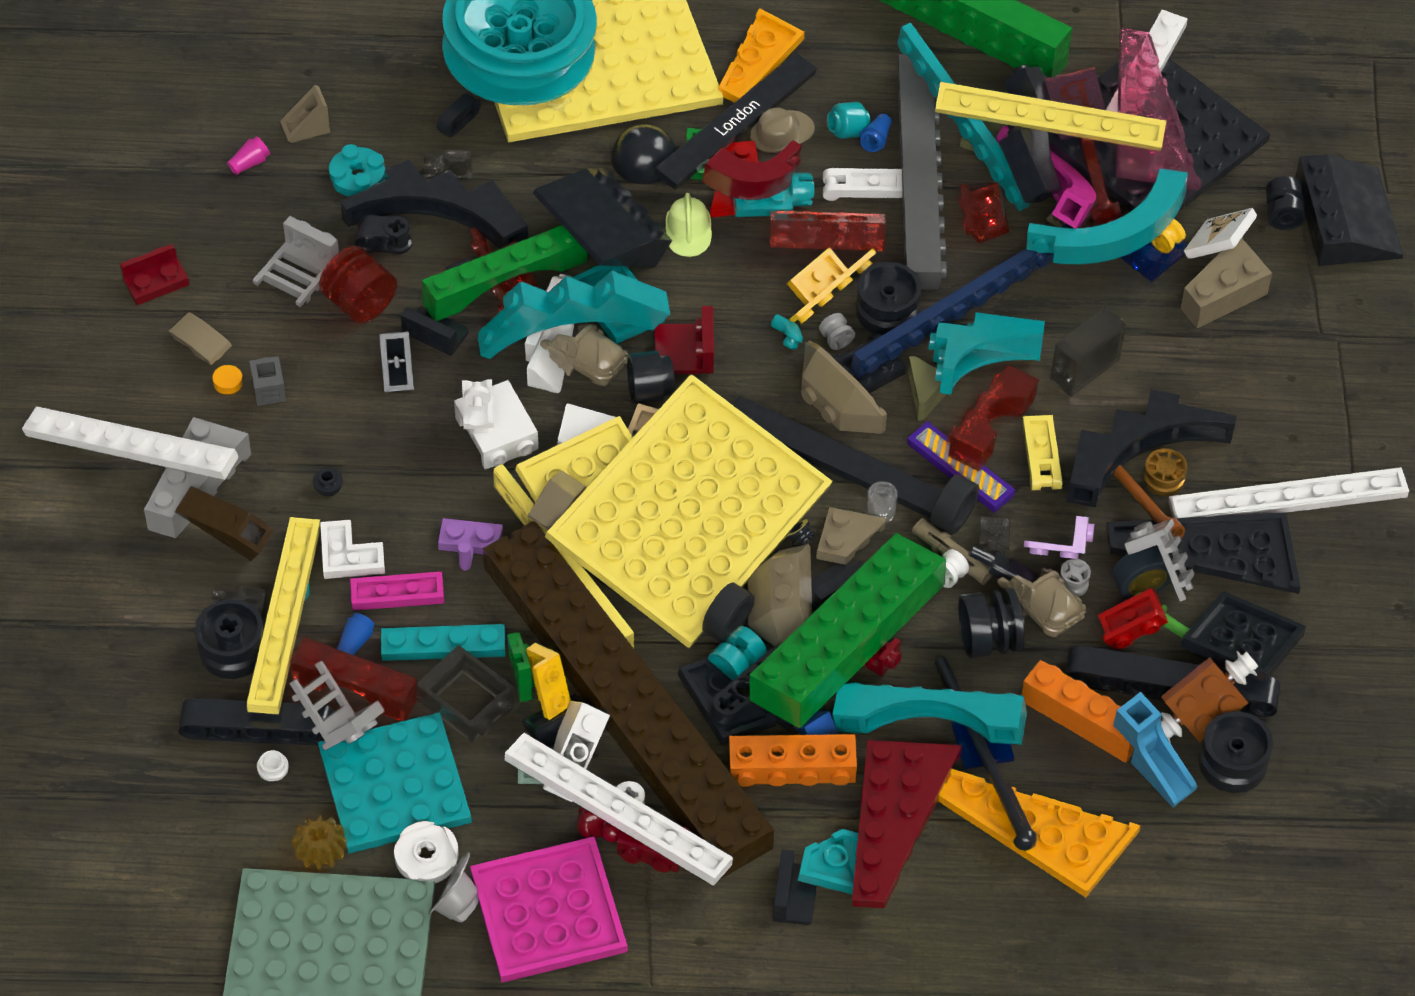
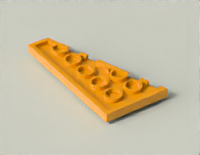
[938,769,1141,898]

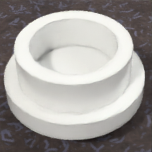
[257,750,289,781]

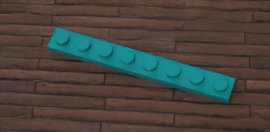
[897,23,1030,211]

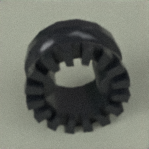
[785,519,816,547]

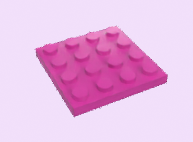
[470,837,628,983]

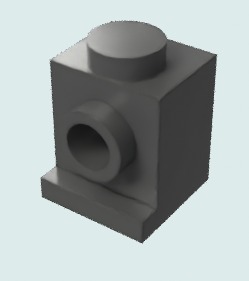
[250,356,286,406]

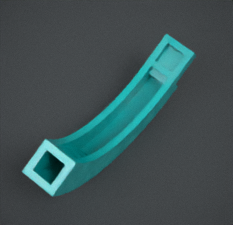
[1027,169,1188,264]

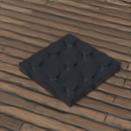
[1181,591,1306,683]

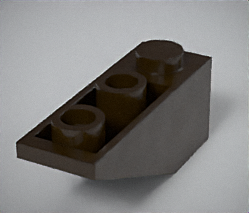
[174,486,275,561]

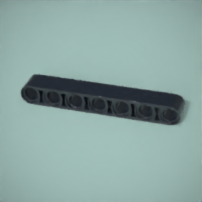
[1065,645,1280,717]

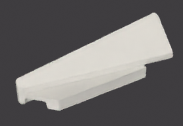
[525,274,574,393]

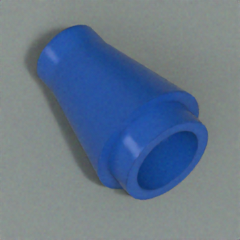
[860,114,892,152]
[335,613,375,661]

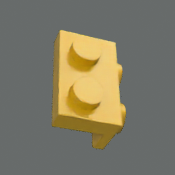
[526,643,571,720]

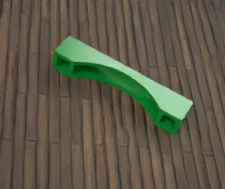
[421,225,588,321]

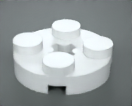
[394,821,459,883]

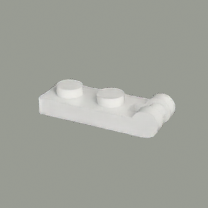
[823,168,903,201]

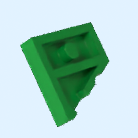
[507,632,535,702]

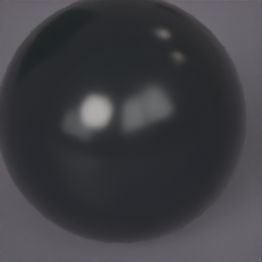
[611,125,677,184]

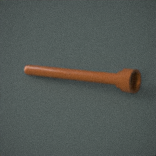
[1113,465,1185,539]

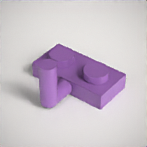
[438,518,503,571]

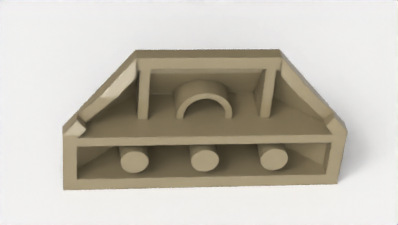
[801,340,887,434]
[748,544,812,646]

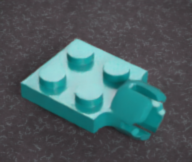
[732,173,815,217]

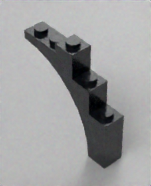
[999,65,1078,203]
[341,159,528,250]
[1066,389,1237,508]

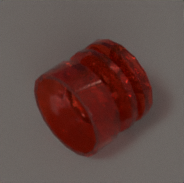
[319,246,397,324]

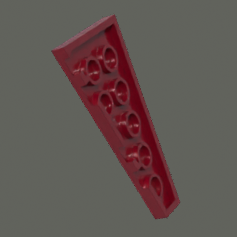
[852,740,962,909]

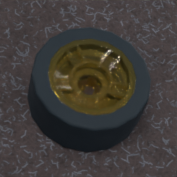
[1112,546,1171,599]

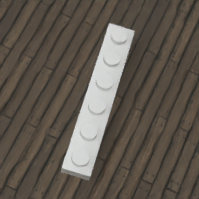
[1106,10,1188,116]

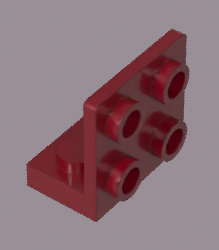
[655,306,714,374]

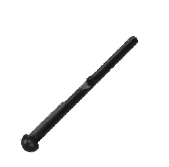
[935,657,1037,851]

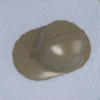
[750,108,815,153]

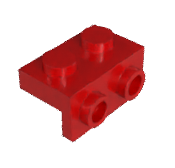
[1098,588,1168,650]

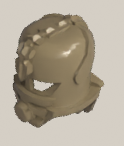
[540,323,628,386]
[997,568,1086,638]

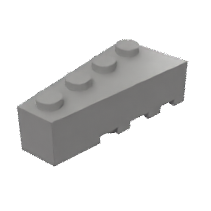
[144,417,251,538]

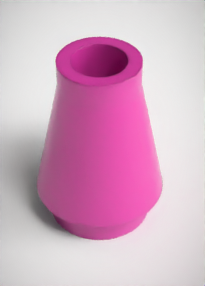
[227,136,270,175]

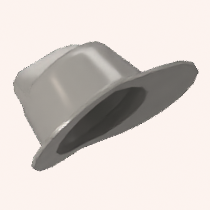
[428,852,479,923]

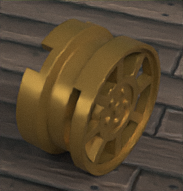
[1143,448,1187,496]

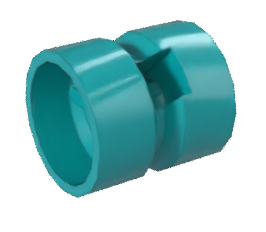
[708,626,767,681]

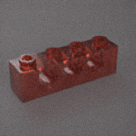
[770,211,886,251]

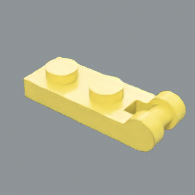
[1022,415,1062,491]

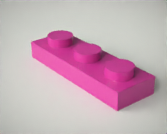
[350,571,444,611]

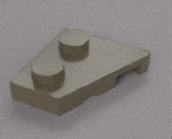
[816,507,886,565]

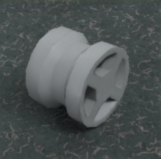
[819,313,855,350]
[1060,559,1091,597]

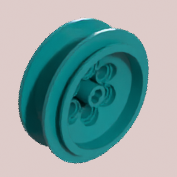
[442,0,597,105]

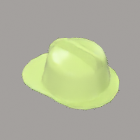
[666,193,712,257]

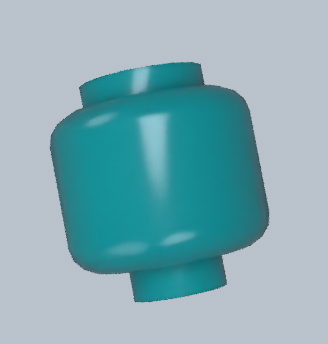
[827,101,870,139]

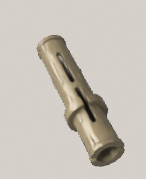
[912,518,992,585]

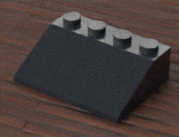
[1295,154,1403,266]
[533,168,673,267]

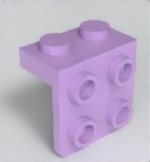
[1024,516,1095,559]

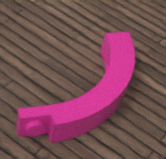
[995,125,1096,229]

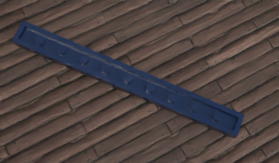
[850,224,1073,379]

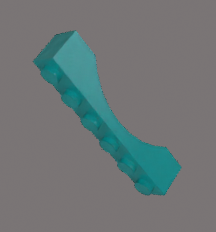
[832,682,1027,745]

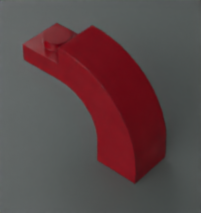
[702,140,802,200]

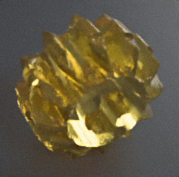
[292,814,347,871]

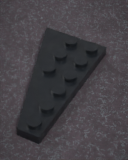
[1106,512,1301,594]

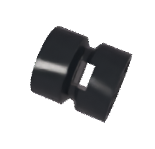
[1266,176,1306,230]

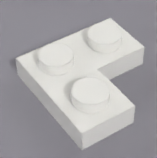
[320,520,385,579]

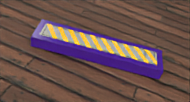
[907,421,1015,513]

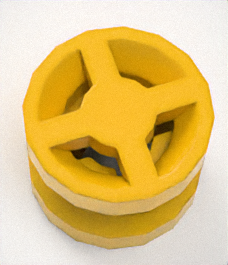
[1151,219,1186,253]

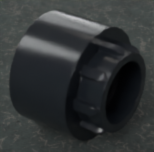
[627,351,675,404]

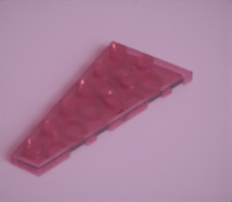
[1116,28,1202,190]

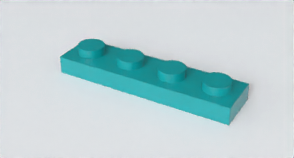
[381,624,505,661]

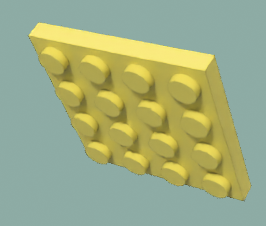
[515,416,633,503]

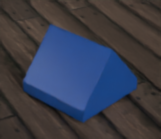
[794,710,838,735]

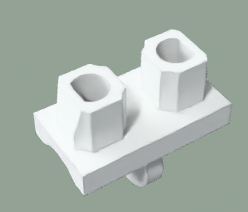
[462,379,494,434]

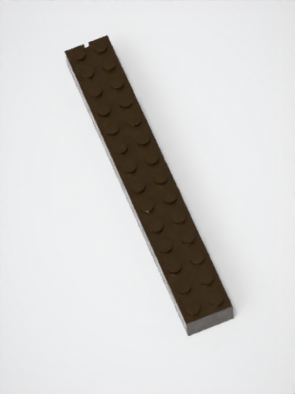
[483,521,774,879]

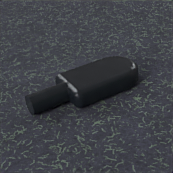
[968,545,1036,583]

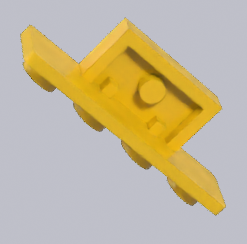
[786,247,876,324]

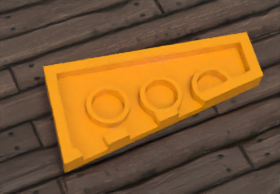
[719,8,804,103]

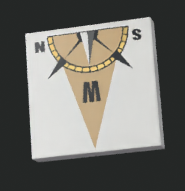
[1184,208,1257,259]

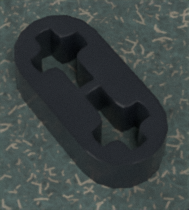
[436,92,481,138]

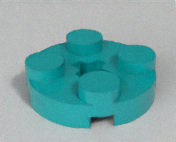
[329,144,385,197]

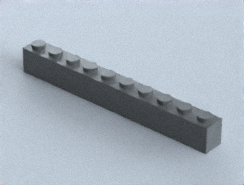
[897,54,947,290]

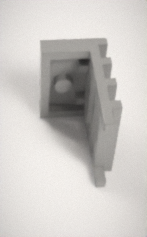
[253,216,340,307]
[1124,519,1195,601]
[289,660,384,750]

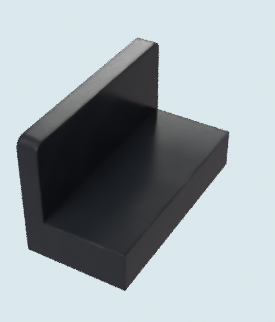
[401,306,469,356]
[811,560,864,611]
[773,849,817,925]

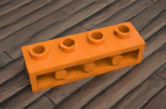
[1021,660,1134,763]
[729,734,857,787]

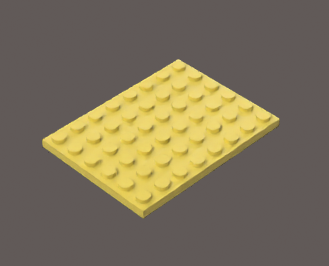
[494,0,724,143]
[545,374,832,648]

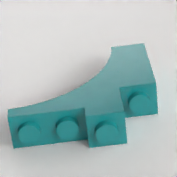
[929,312,1045,395]

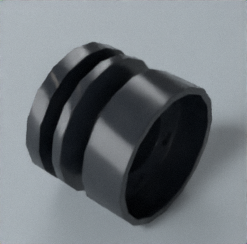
[958,587,1025,659]

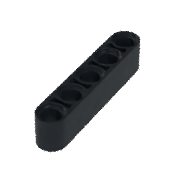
[178,698,334,746]

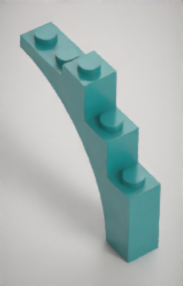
[477,271,670,359]

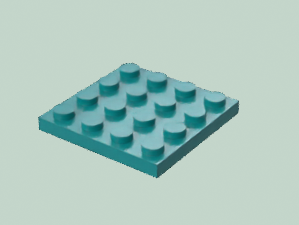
[318,712,472,854]

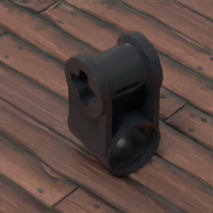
[355,214,412,254]

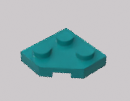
[797,829,858,894]

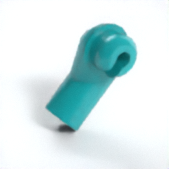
[771,314,803,351]

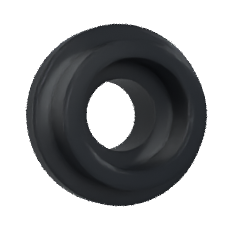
[313,467,343,496]

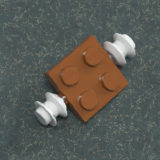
[1161,651,1258,744]

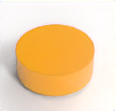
[213,365,243,395]

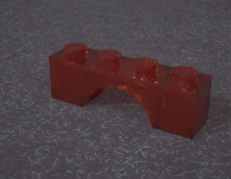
[947,365,1039,472]
[290,637,418,721]

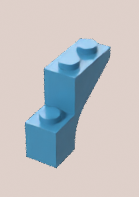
[1113,692,1197,808]

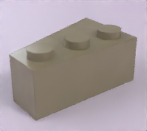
[1181,238,1272,328]

